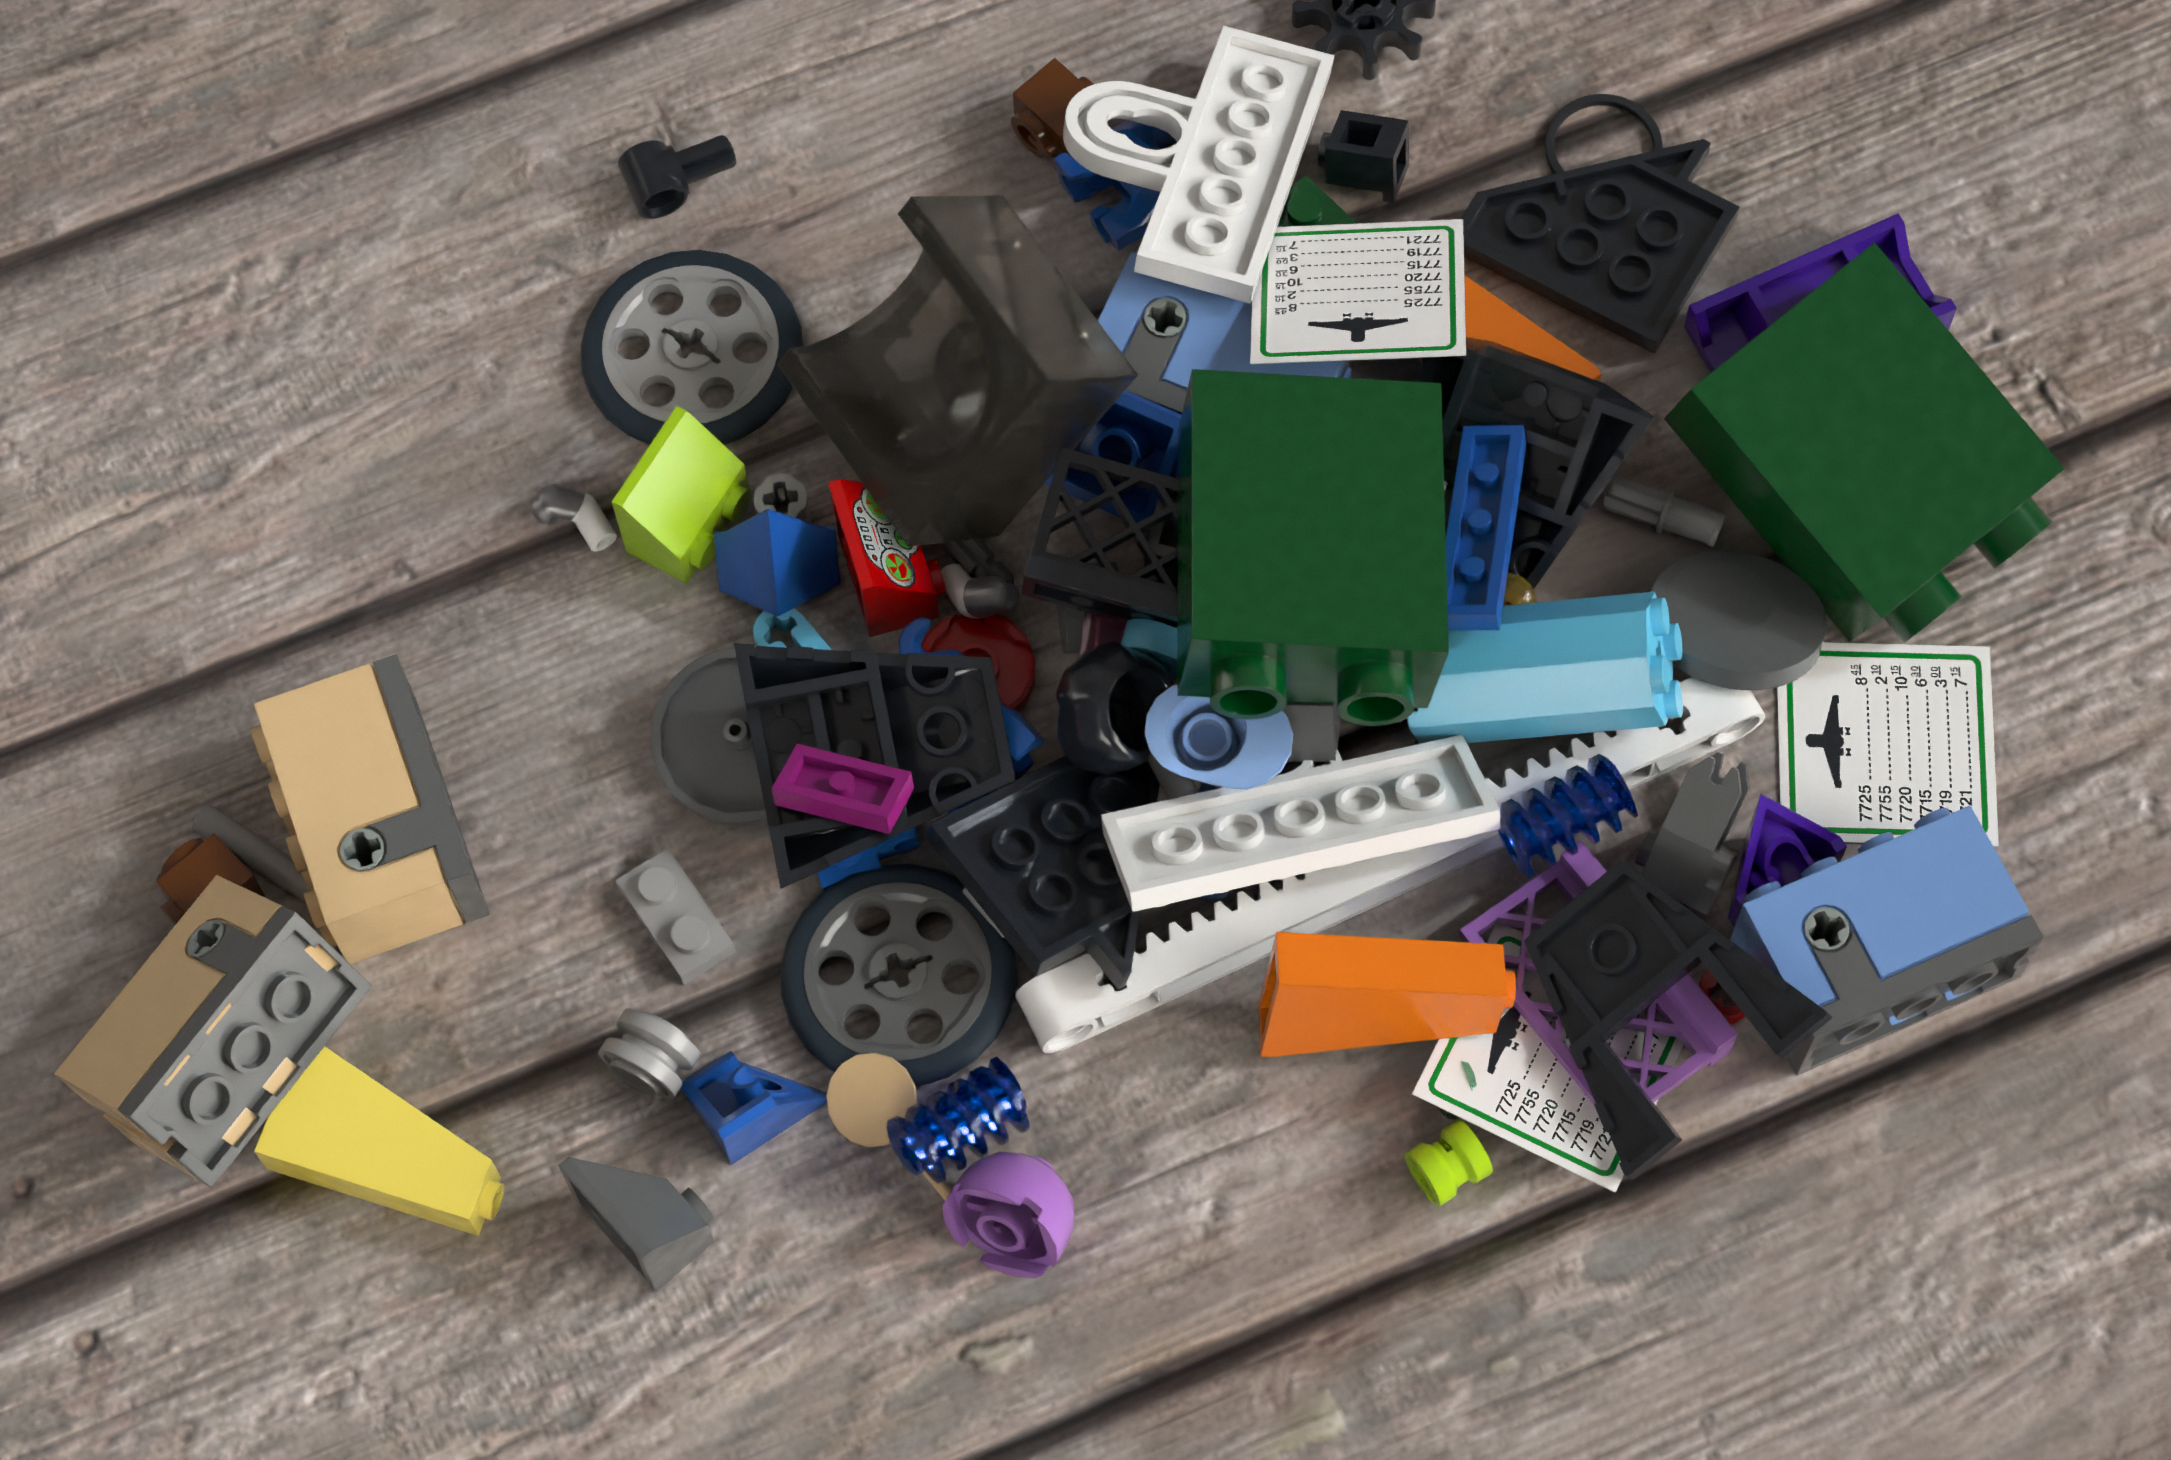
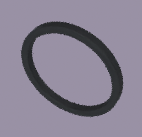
[1545,94,1663,174]

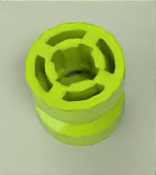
[1404,1119,1493,1207]

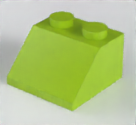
[612,406,751,584]

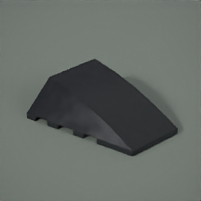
[1419,337,1654,606]
[734,643,1015,889]

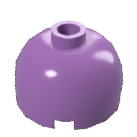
[942,1152,1074,1278]

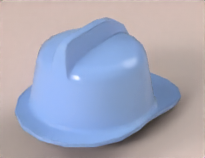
[1145,684,1293,790]

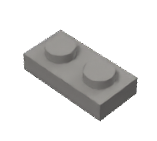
[615,847,736,985]

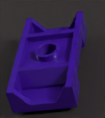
[1684,213,1957,372]

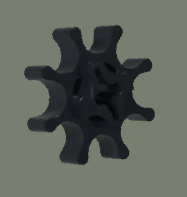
[1291,0,1436,80]

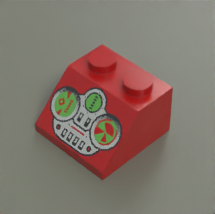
[828,479,946,638]

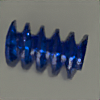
[1498,754,1638,878]
[886,1056,1030,1184]

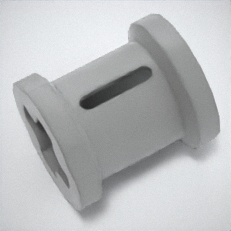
[753,473,812,523]

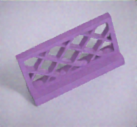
[1458,840,1738,1104]

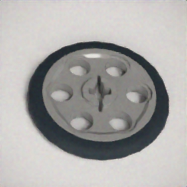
[580,250,803,445]

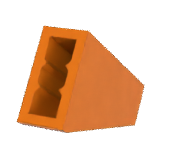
[1258,932,1516,1057]

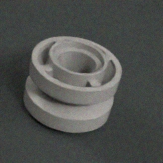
[598,1008,701,1099]

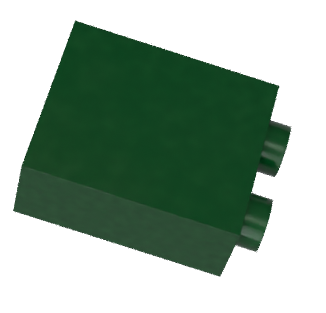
[1664,242,2065,643]
[1177,369,1449,726]

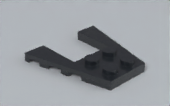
[1524,860,1833,1180]

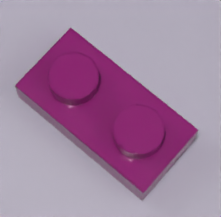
[771,744,914,834]

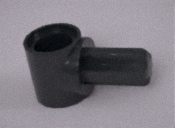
[618,135,737,219]

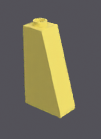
[254,1046,505,1236]

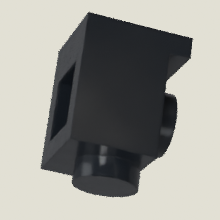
[1318,110,1409,203]

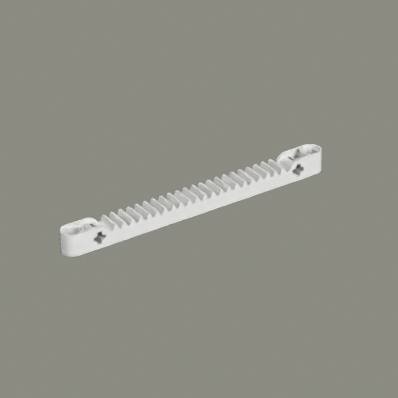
[1015,677,1765,1053]

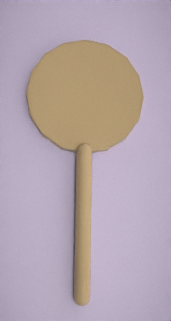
[826,1052,952,1200]

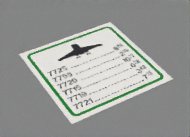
[1250,219,1466,364]
[1777,642,1999,847]
[1412,924,1684,1193]

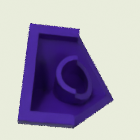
[1728,794,1847,927]

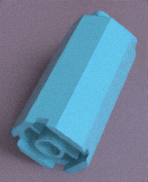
[1407,592,1683,744]

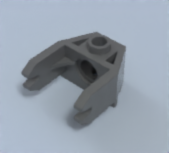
[1635,751,1750,914]

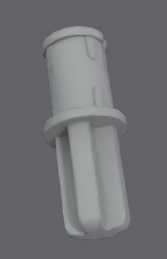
[1604,477,1727,549]

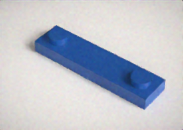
[1446,425,1527,630]

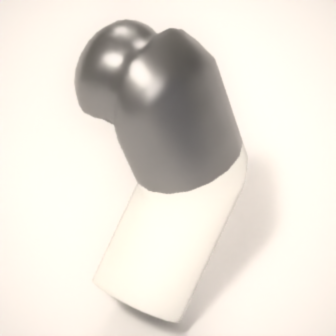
[531,483,617,552]
[941,564,1020,619]

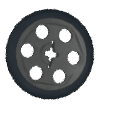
[780,864,1017,1087]

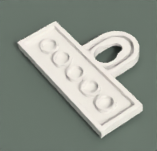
[1063,26,1335,304]
[1101,735,1501,912]

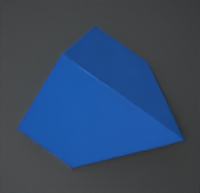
[714,509,840,616]
[680,1051,827,1165]

